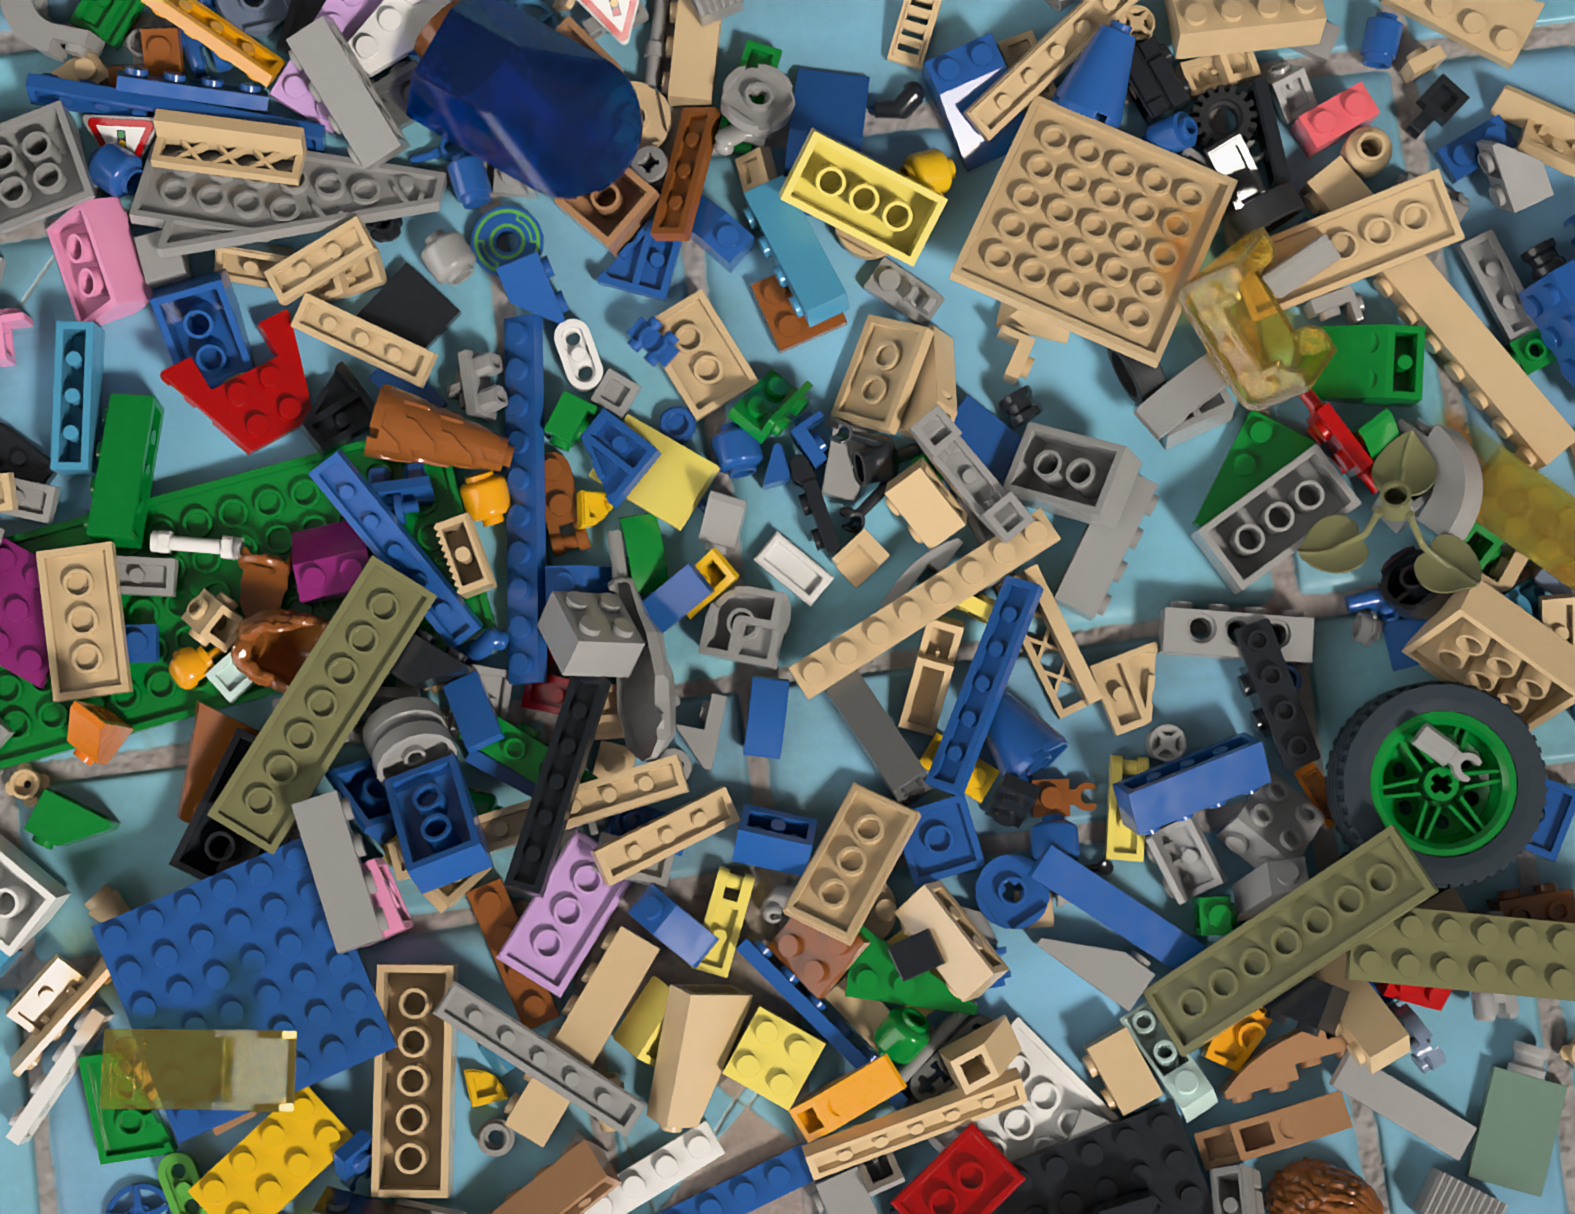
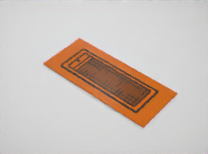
[1294,762,1335,828]

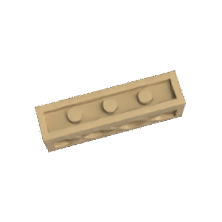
[150,108,307,186]
[994,564,1103,719]

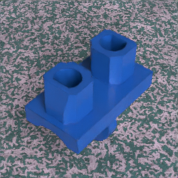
[368,463,436,525]

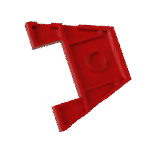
[159,309,312,455]

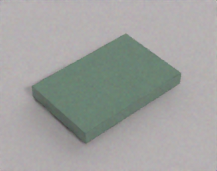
[1464,1066,1568,1197]

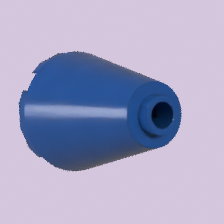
[1051,20,1136,128]
[985,690,1068,782]

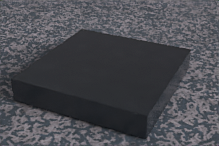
[356,262,462,349]

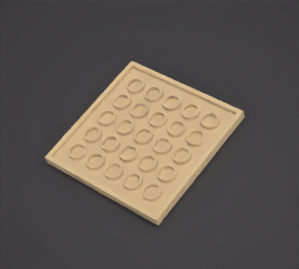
[949,95,1238,368]

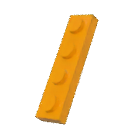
[141,0,287,87]

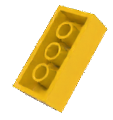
[187,1086,354,1214]

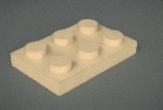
[655,289,759,422]
[830,314,934,435]

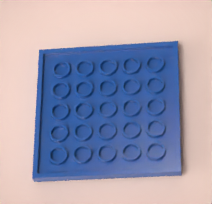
[91,838,398,1143]

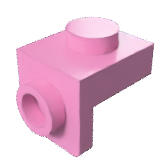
[0,308,33,367]

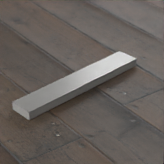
[433,980,647,1137]

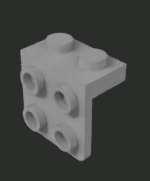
[1216,772,1325,868]

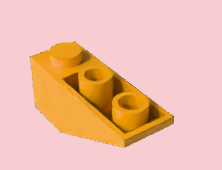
[789,1053,907,1143]

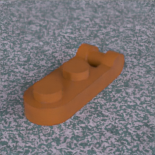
[544,452,591,557]

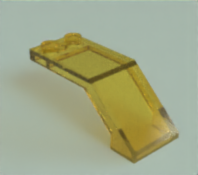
[100,1029,298,1112]

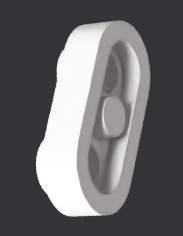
[554,319,604,392]

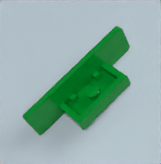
[459,715,599,784]

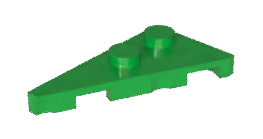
[1192,409,1315,527]
[845,925,978,1015]

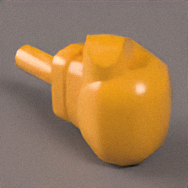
[168,646,232,690]

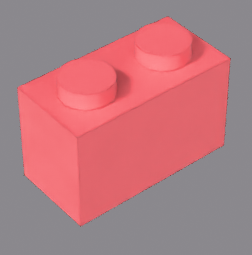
[1290,81,1380,160]

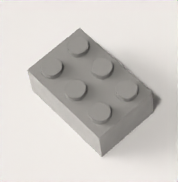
[1003,422,1142,531]

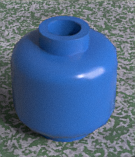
[88,142,144,198]
[711,422,764,479]
[1030,814,1080,862]

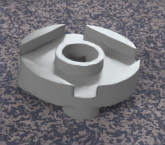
[720,64,795,139]

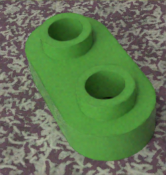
[157,1151,208,1214]

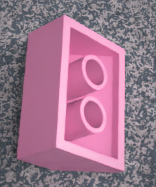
[46,197,153,326]

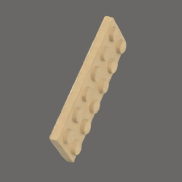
[1226,169,1465,323]

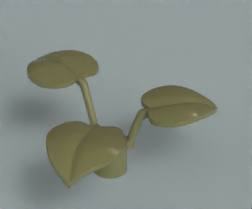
[1298,430,1481,594]

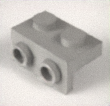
[1145,815,1227,905]

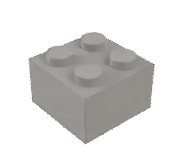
[537,591,645,678]

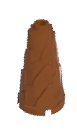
[364,383,515,472]

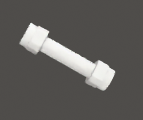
[150,530,244,560]

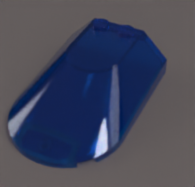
[406,0,643,199]

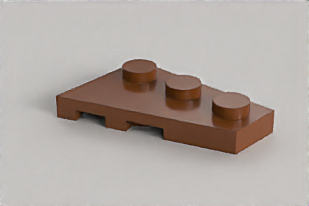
[177,701,260,823]

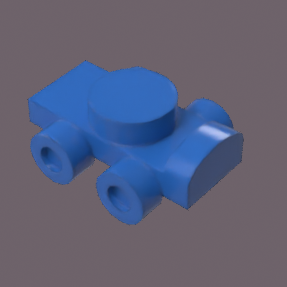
[626,316,680,368]

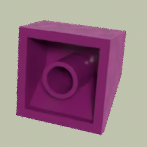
[292,521,374,606]

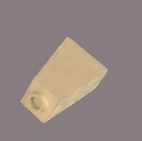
[646,984,753,1133]

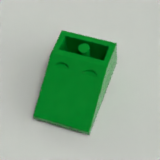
[1302,324,1425,407]

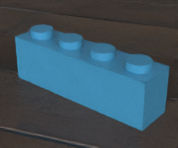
[742,175,850,327]
[50,321,105,476]

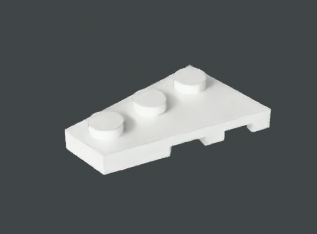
[348,0,451,78]

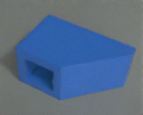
[496,251,569,323]

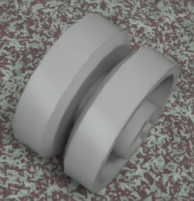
[363,696,457,787]

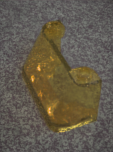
[1179,226,1337,411]

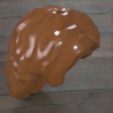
[231,608,330,693]
[1264,1157,1384,1214]

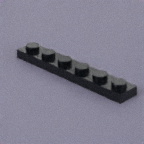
[503,676,611,898]

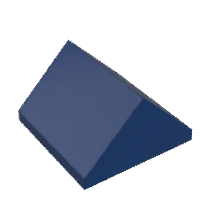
[325,758,397,845]

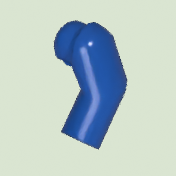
[1344,588,1400,623]
[461,627,509,664]

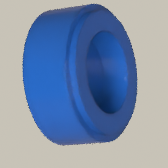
[659,406,696,444]

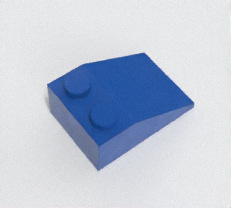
[922,33,1025,172]
[784,68,870,176]
[150,268,256,389]
[383,753,494,894]

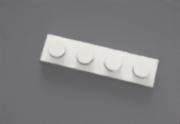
[6,1006,115,1145]
[584,1119,726,1214]

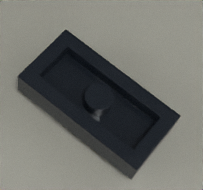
[985,773,1041,828]

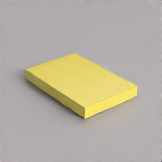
[588,414,720,531]

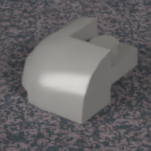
[698,586,791,670]

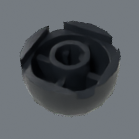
[1378,546,1454,621]

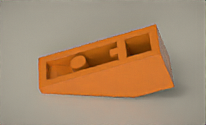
[67,700,134,766]

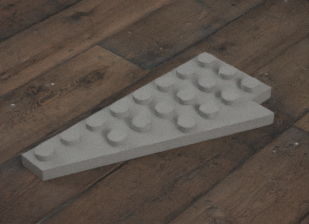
[129,135,447,258]

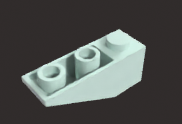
[1119,1001,1218,1123]

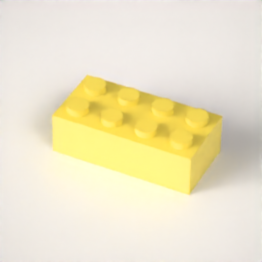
[778,127,948,267]

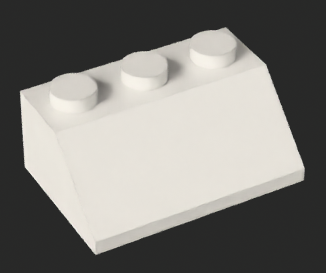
[0,834,72,957]

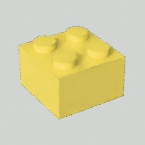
[722,1004,826,1111]

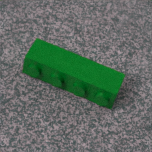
[84,393,165,549]

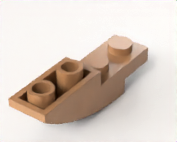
[1218,1029,1349,1103]
[1194,1090,1353,1171]

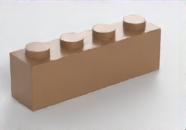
[485,1139,622,1214]

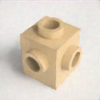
[181,588,244,653]

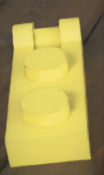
[1104,755,1149,862]
[691,866,756,978]

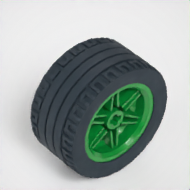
[1324,681,1548,888]

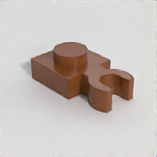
[1030,779,1096,817]

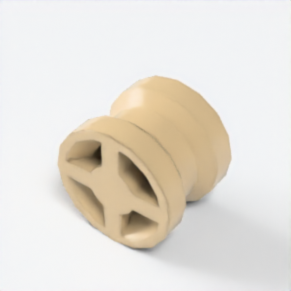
[1119,5,1156,47]

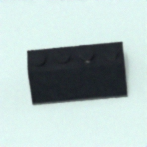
[169,727,267,880]

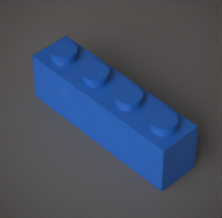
[1113,732,1272,835]

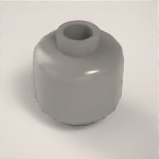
[421,229,476,286]

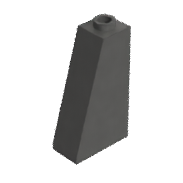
[824,670,933,806]

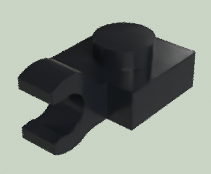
[1404,73,1470,140]

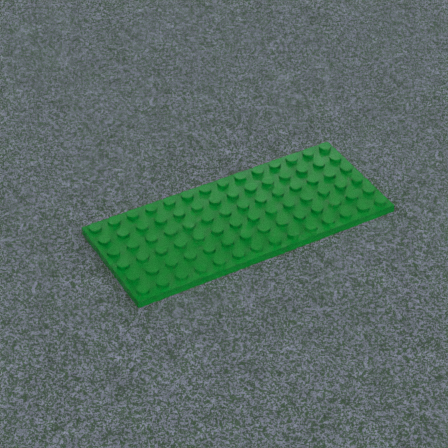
[0,439,496,770]

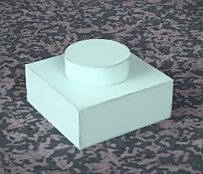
[205,652,255,703]

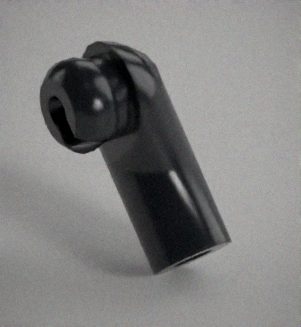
[874,81,924,119]

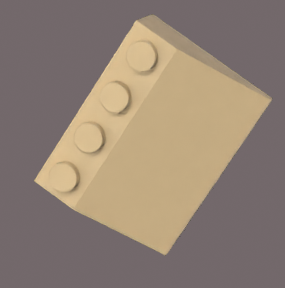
[1401,580,1575,731]

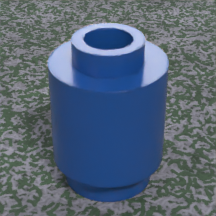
[1360,12,1404,69]
[1142,112,1198,154]
[447,152,492,209]

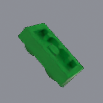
[727,369,813,444]

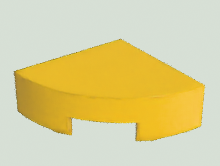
[576,490,613,529]
[464,1068,510,1107]

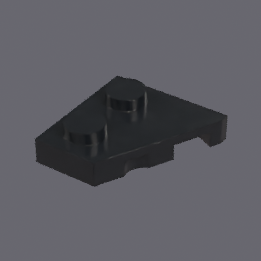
[300,361,375,458]

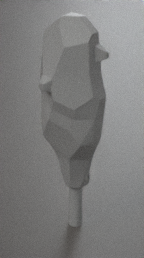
[607,530,680,761]

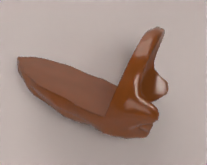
[238,547,292,618]

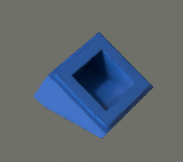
[763,443,791,490]

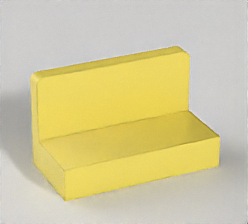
[613,976,670,1068]

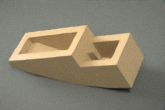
[898,616,964,736]

